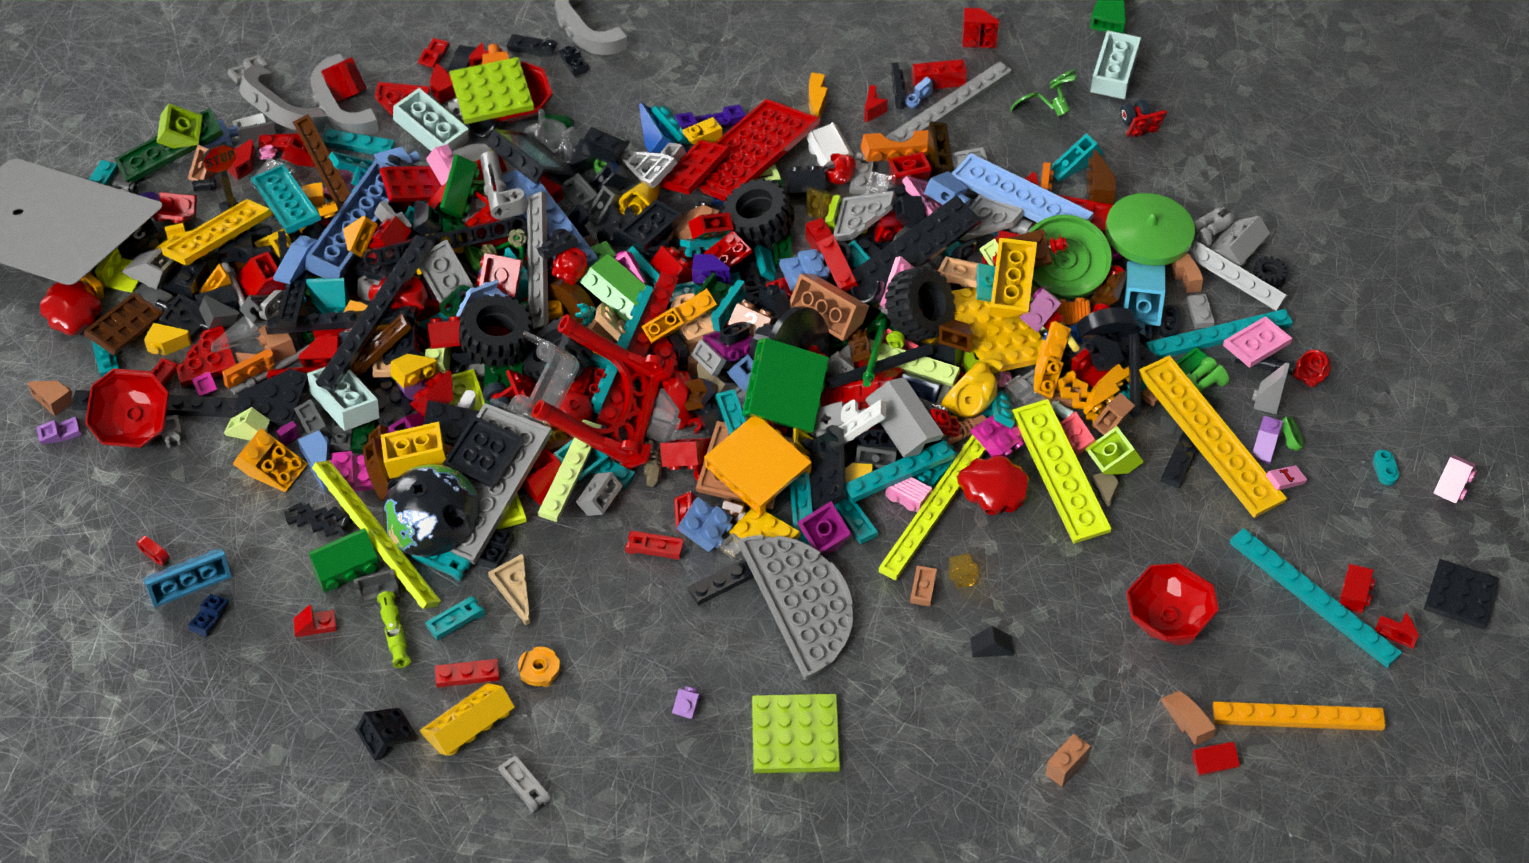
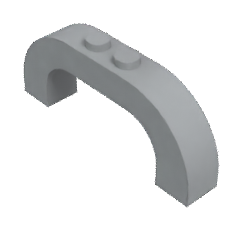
[555,0,628,55]
[311,53,379,136]
[239,65,328,132]

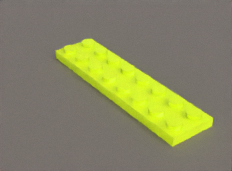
[1012,399,1111,544]

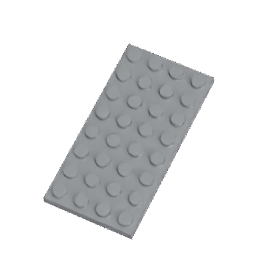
[448,403,553,564]

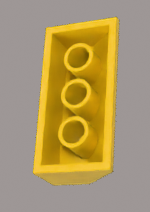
[989,238,1037,318]
[419,683,515,756]

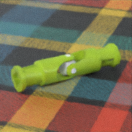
[377,591,411,668]

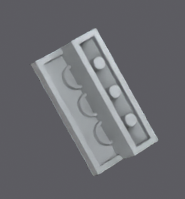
[866,377,944,458]

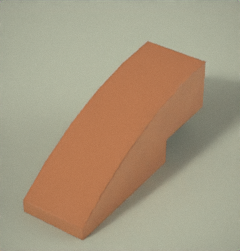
[1170,253,1203,293]
[1161,690,1216,745]

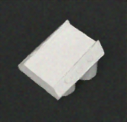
[806,122,854,168]

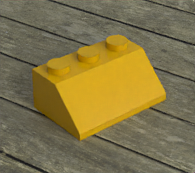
[381,422,447,479]

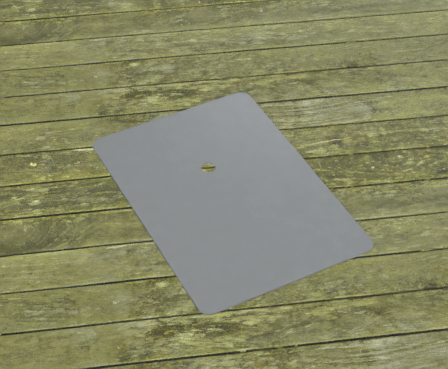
[0,159,162,285]

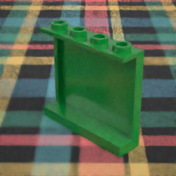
[742,338,829,434]

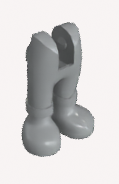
[1193,207,1236,248]

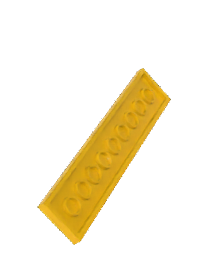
[1139,355,1287,518]

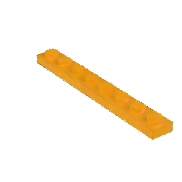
[1212,702,1385,731]

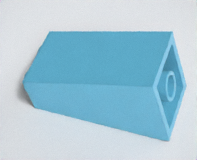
[1123,261,1165,326]

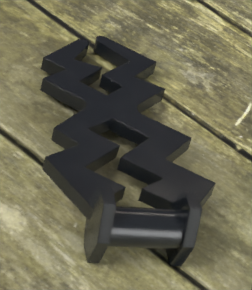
[284,502,353,537]

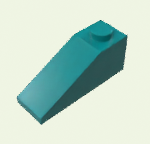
[1050,133,1103,182]

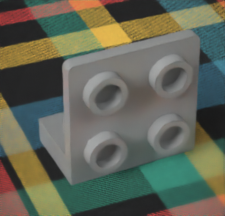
[824,344,854,386]

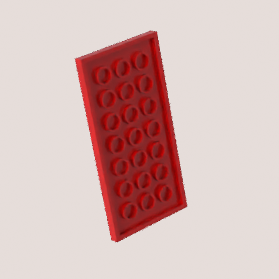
[695,99,820,202]

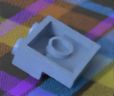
[779,249,830,291]
[676,497,733,552]

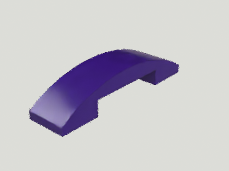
[675,104,746,129]

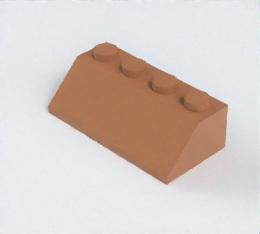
[789,274,869,341]

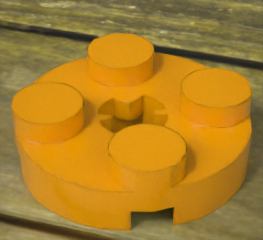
[518,647,560,687]

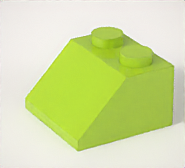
[157,103,202,149]

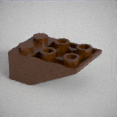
[1087,150,1116,205]

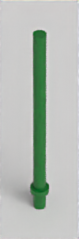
[863,319,888,387]

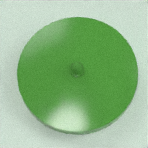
[1105,193,1195,266]
[1028,215,1112,300]

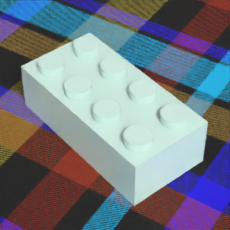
[1091,31,1141,99]
[393,88,469,152]
[307,367,379,431]

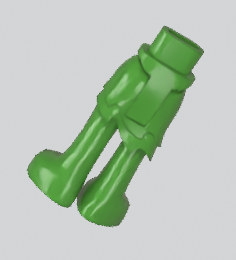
[1186,357,1230,393]

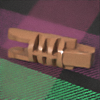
[943,414,986,445]

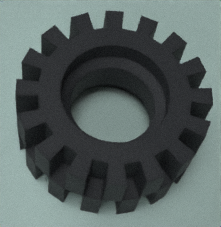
[1252,256,1288,289]

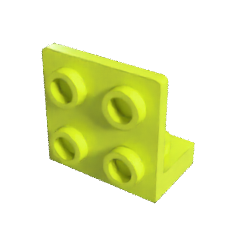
[95,247,140,293]

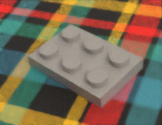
[419,239,474,304]

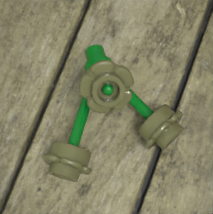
[480,229,528,267]

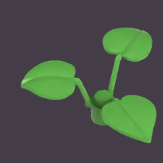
[1010,69,1077,117]

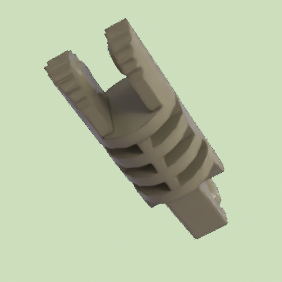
[644,440,662,487]

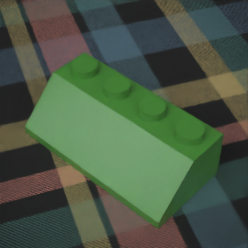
[579,253,653,321]

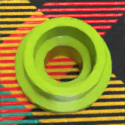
[886,331,905,348]

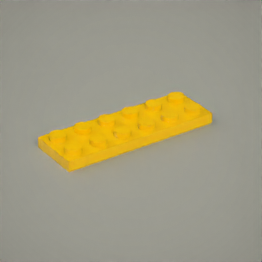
[161,199,271,265]

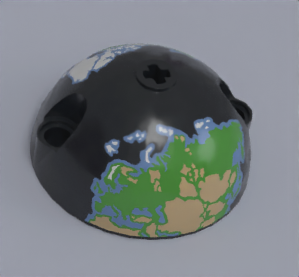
[382,464,480,557]

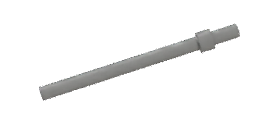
[221,262,258,332]
[231,345,309,395]

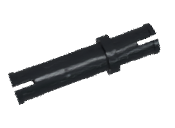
[1235,357,1294,375]

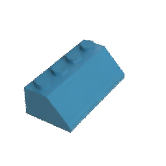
[143,548,232,608]

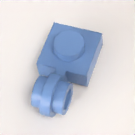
[906,77,933,108]

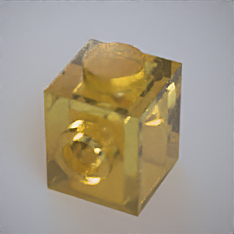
[948,553,979,588]

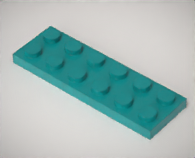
[251,164,321,234]

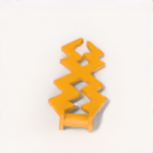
[1056,370,1105,428]

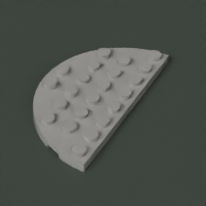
[738,535,853,680]

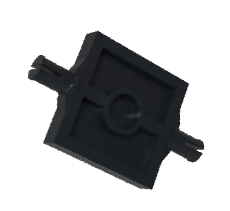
[155,294,208,340]

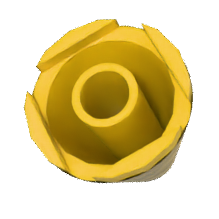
[619,182,660,215]

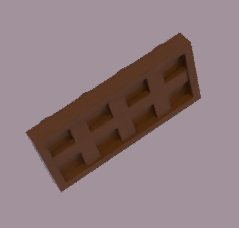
[84,292,164,355]

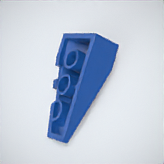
[639,102,688,153]

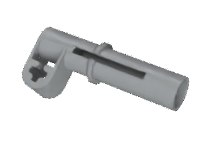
[480,151,527,219]

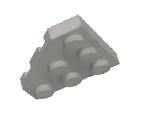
[834,191,896,241]
[960,195,1025,241]

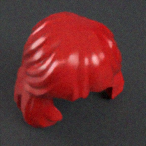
[824,153,856,185]

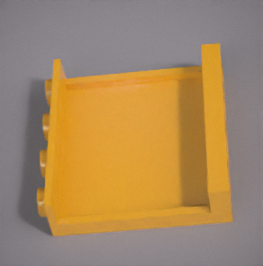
[704,416,811,516]

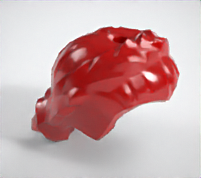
[552,246,588,285]
[1293,349,1332,388]

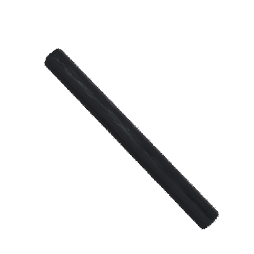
[826,343,933,389]

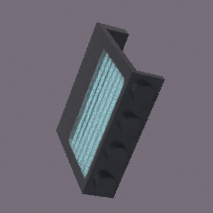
[485,129,579,187]

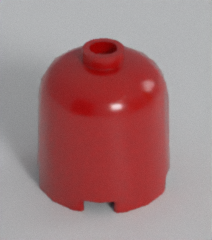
[556,392,595,438]

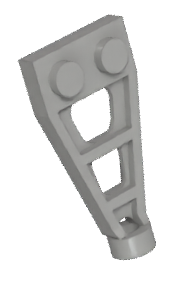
[619,151,677,188]

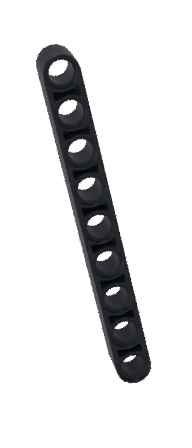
[362,216,527,267]

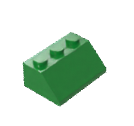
[440,154,480,219]
[308,528,380,593]

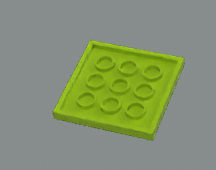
[449,57,534,125]
[752,694,839,773]

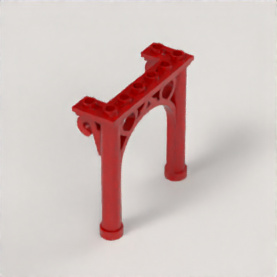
[532,314,675,469]

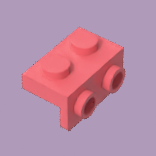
[1060,412,1096,455]

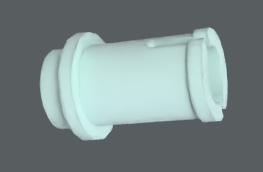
[1051,400,1074,419]

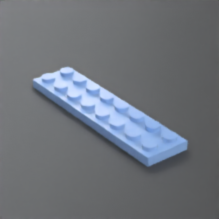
[952,153,1093,223]

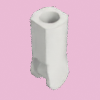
[457,390,475,409]

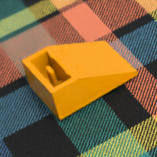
[233,428,308,492]

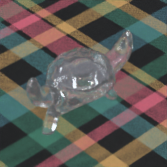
[524,109,575,163]

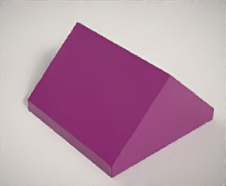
[797,501,852,555]

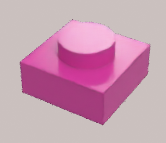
[192,372,218,396]

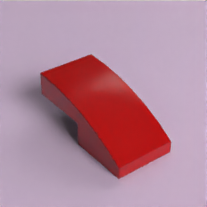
[417,38,450,69]

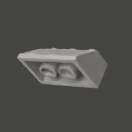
[1209,216,1270,267]

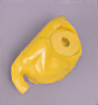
[940,358,1004,418]

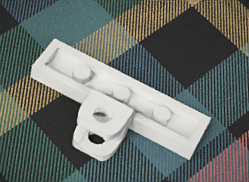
[839,399,886,444]

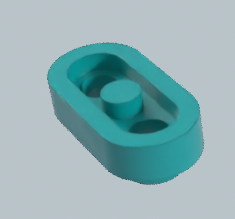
[1373,450,1399,486]

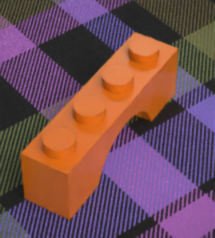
[860,130,929,162]

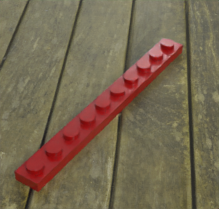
[596,271,679,427]

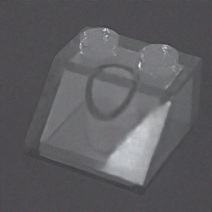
[644,389,681,445]

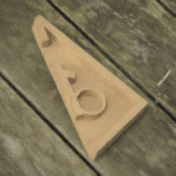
[488,554,530,625]

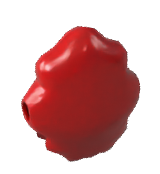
[40,280,101,336]
[957,455,1029,515]

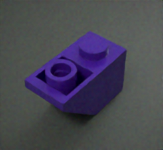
[692,254,731,284]

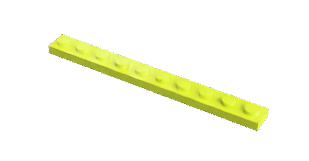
[879,434,987,580]
[312,461,441,609]

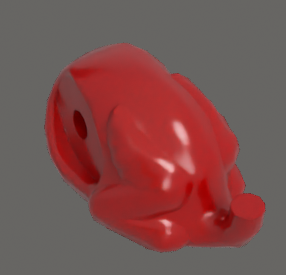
[368,276,428,316]
[656,360,695,430]

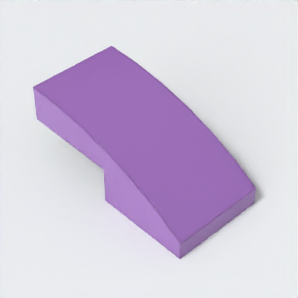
[36,416,82,444]

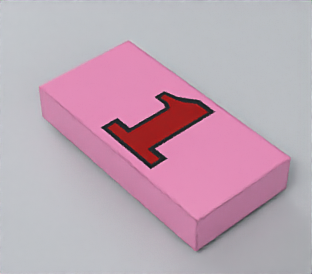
[1266,465,1307,490]

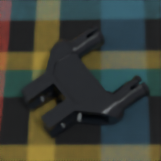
[219,226,273,264]

